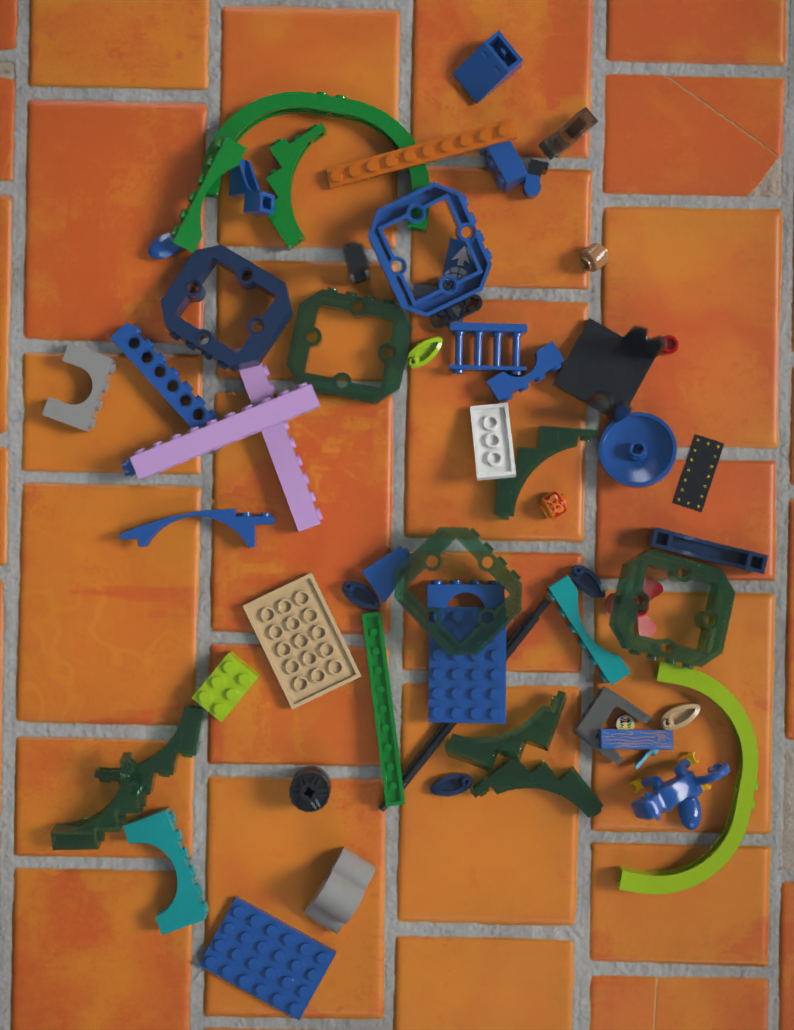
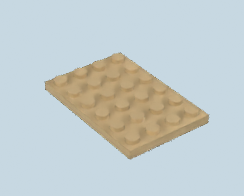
[243,573,362,710]

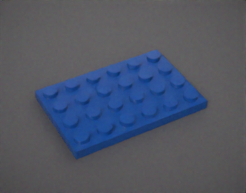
[428,607,507,724]
[199,896,336,1020]

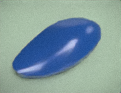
[148,233,183,259]
[679,797,701,830]

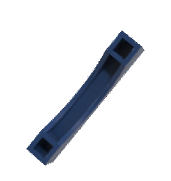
[647,527,769,574]

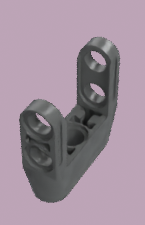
[573,686,651,765]

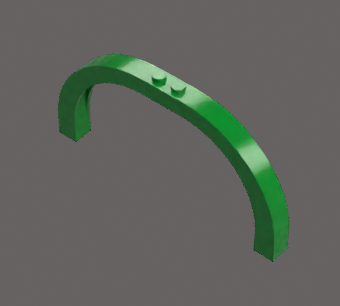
[201,91,430,233]

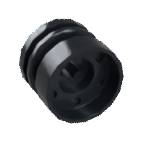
[289,766,331,812]

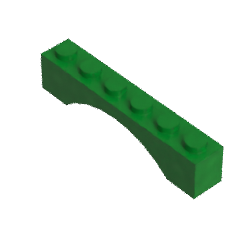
[170,135,247,253]

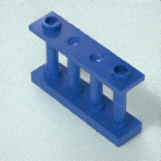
[448,322,527,376]

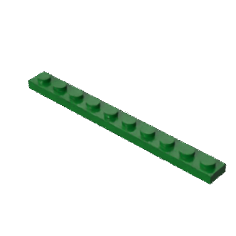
[362,612,405,807]

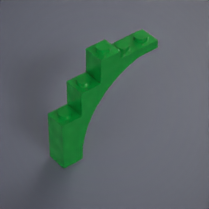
[266,123,327,250]

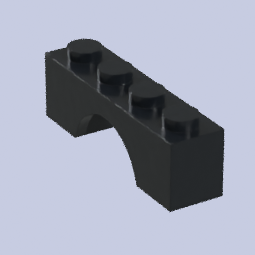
[343,242,371,285]

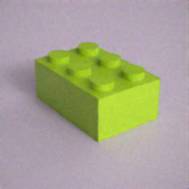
[192,651,260,722]

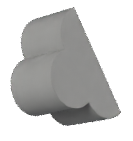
[303,847,376,934]

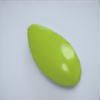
[406,336,443,368]

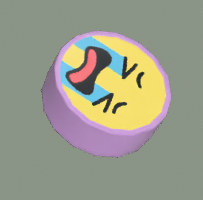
[615,714,635,730]

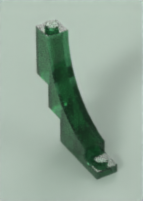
[493,426,597,520]
[445,690,567,772]
[470,753,603,818]

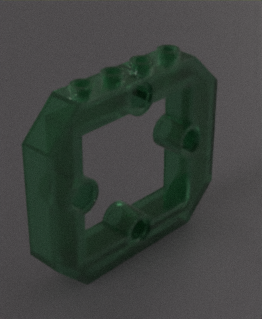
[287,287,412,405]
[394,527,522,655]
[609,549,735,670]

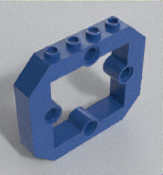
[367,182,492,317]

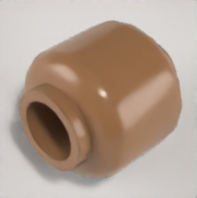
[579,243,608,272]

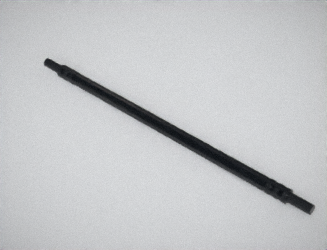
[378,598,550,812]

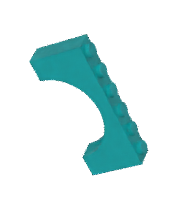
[123,807,209,935]

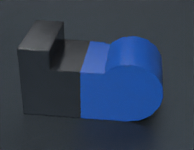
[523,159,549,199]

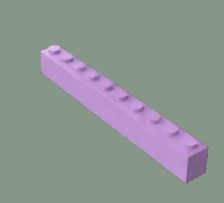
[234,347,323,532]
[130,383,321,480]

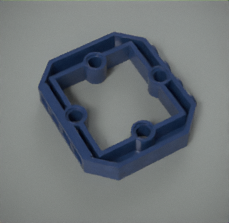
[161,244,294,371]

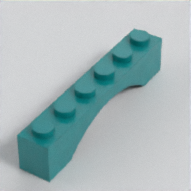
[547,575,631,685]

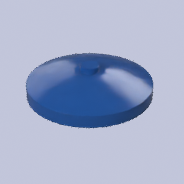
[599,412,677,488]

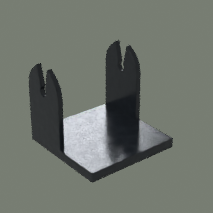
[552,318,667,422]

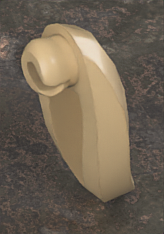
[661,703,701,730]

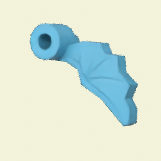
[634,750,659,770]

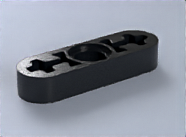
[430,294,483,329]

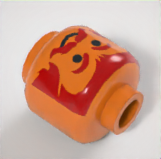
[539,491,569,519]

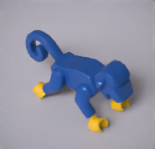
[630,752,730,821]

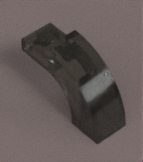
[538,107,598,160]

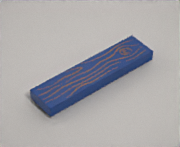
[598,729,674,750]

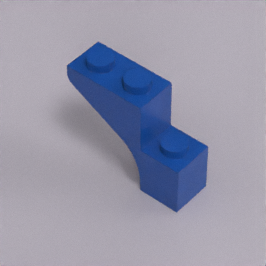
[229,159,275,217]

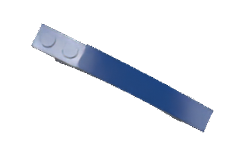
[119,509,275,547]

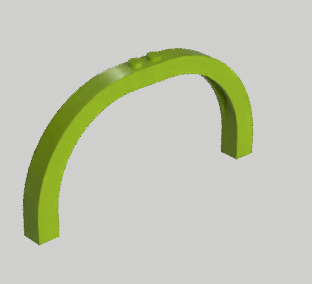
[616,660,758,895]

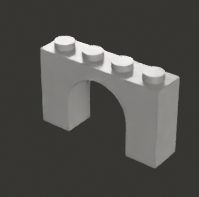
[42,343,117,432]

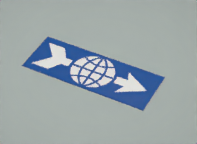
[436,238,475,322]

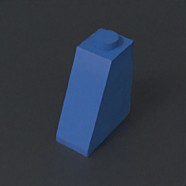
[362,546,412,603]

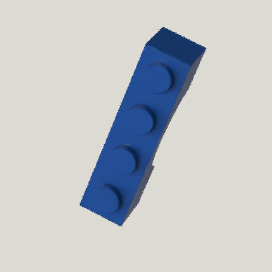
[486,341,565,403]
[427,580,505,608]

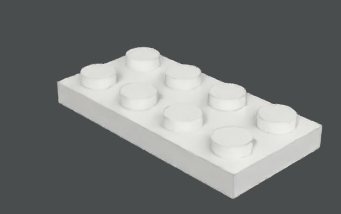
[470,403,516,481]

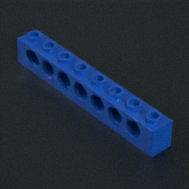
[110,322,222,453]

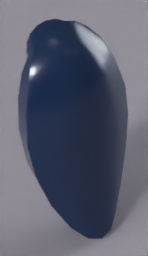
[571,565,605,599]
[342,580,380,611]
[430,773,472,797]

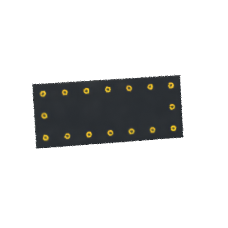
[673,434,724,512]

